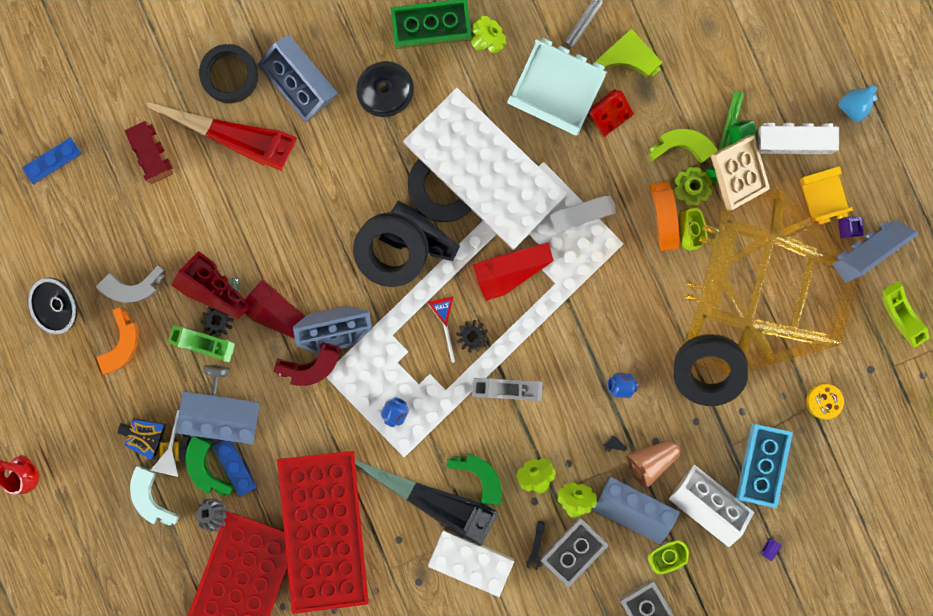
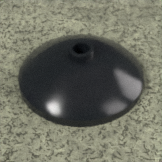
[356,61,414,117]
[28,277,78,334]

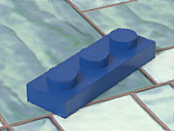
[22,137,82,184]
[212,440,257,497]

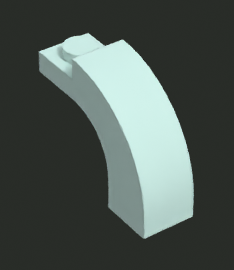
[130,465,181,526]

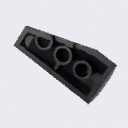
[379,201,460,261]

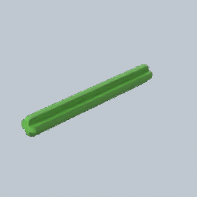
[711,91,744,184]

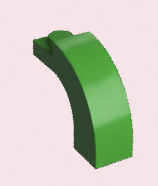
[168,325,235,362]

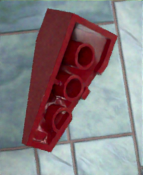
[171,251,250,319]
[245,279,305,339]

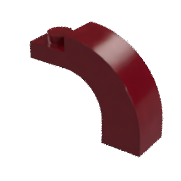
[273,342,341,386]

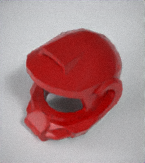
[0,455,39,495]

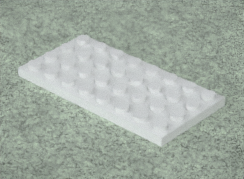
[403,88,567,250]

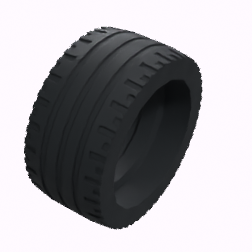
[199,44,258,103]

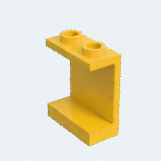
[800,166,853,225]

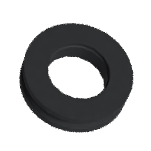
[408,159,472,222]
[353,212,428,287]
[674,334,748,406]

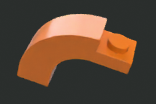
[650,181,680,251]
[97,307,139,375]

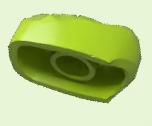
[678,208,708,251]
[648,540,689,574]

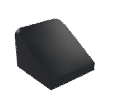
[603,435,627,451]

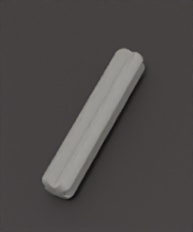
[565,0,603,47]

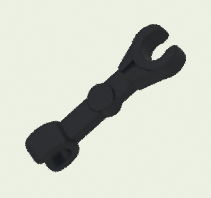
[179,434,190,461]
[526,521,545,570]

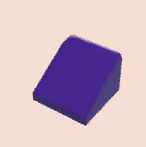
[838,217,864,238]
[760,538,782,561]

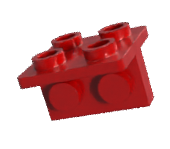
[587,89,634,137]

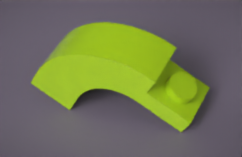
[648,129,718,164]
[882,281,930,348]

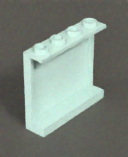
[507,37,607,136]

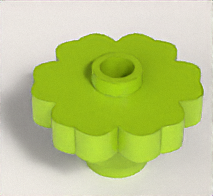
[471,16,506,53]
[674,167,712,206]
[516,458,556,493]
[557,482,597,518]

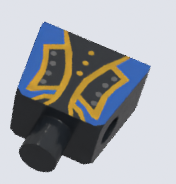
[117,419,167,460]

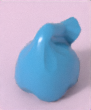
[838,85,878,122]

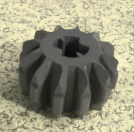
[195,498,228,532]

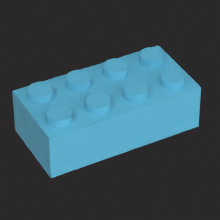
[736,423,793,508]

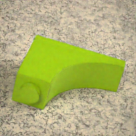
[592,29,663,78]

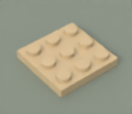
[711,135,770,210]

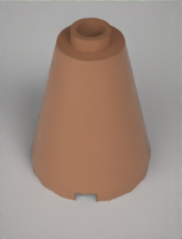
[625,440,681,488]

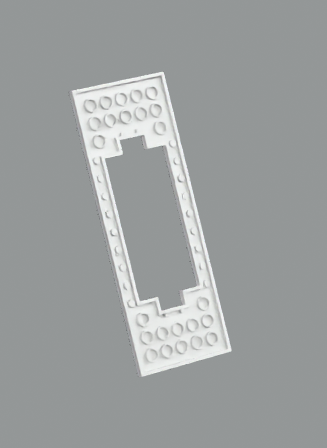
[326,162,624,457]

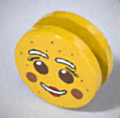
[806,384,844,420]

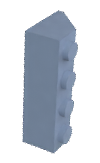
[258,35,338,122]
[832,220,919,283]
[176,391,260,444]
[592,476,680,545]

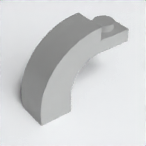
[550,195,617,233]
[96,265,166,303]
[472,378,543,401]

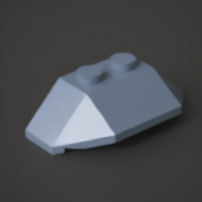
[293,306,372,354]

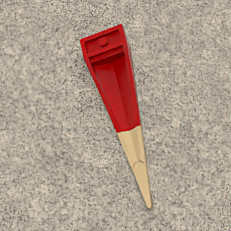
[147,103,297,171]

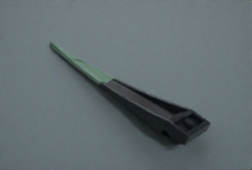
[355,460,498,546]

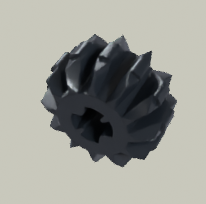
[201,307,234,337]
[456,320,489,353]

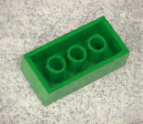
[390,0,472,49]

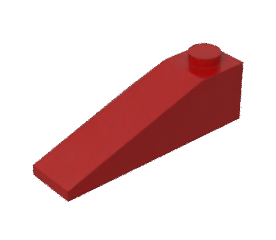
[472,242,554,301]

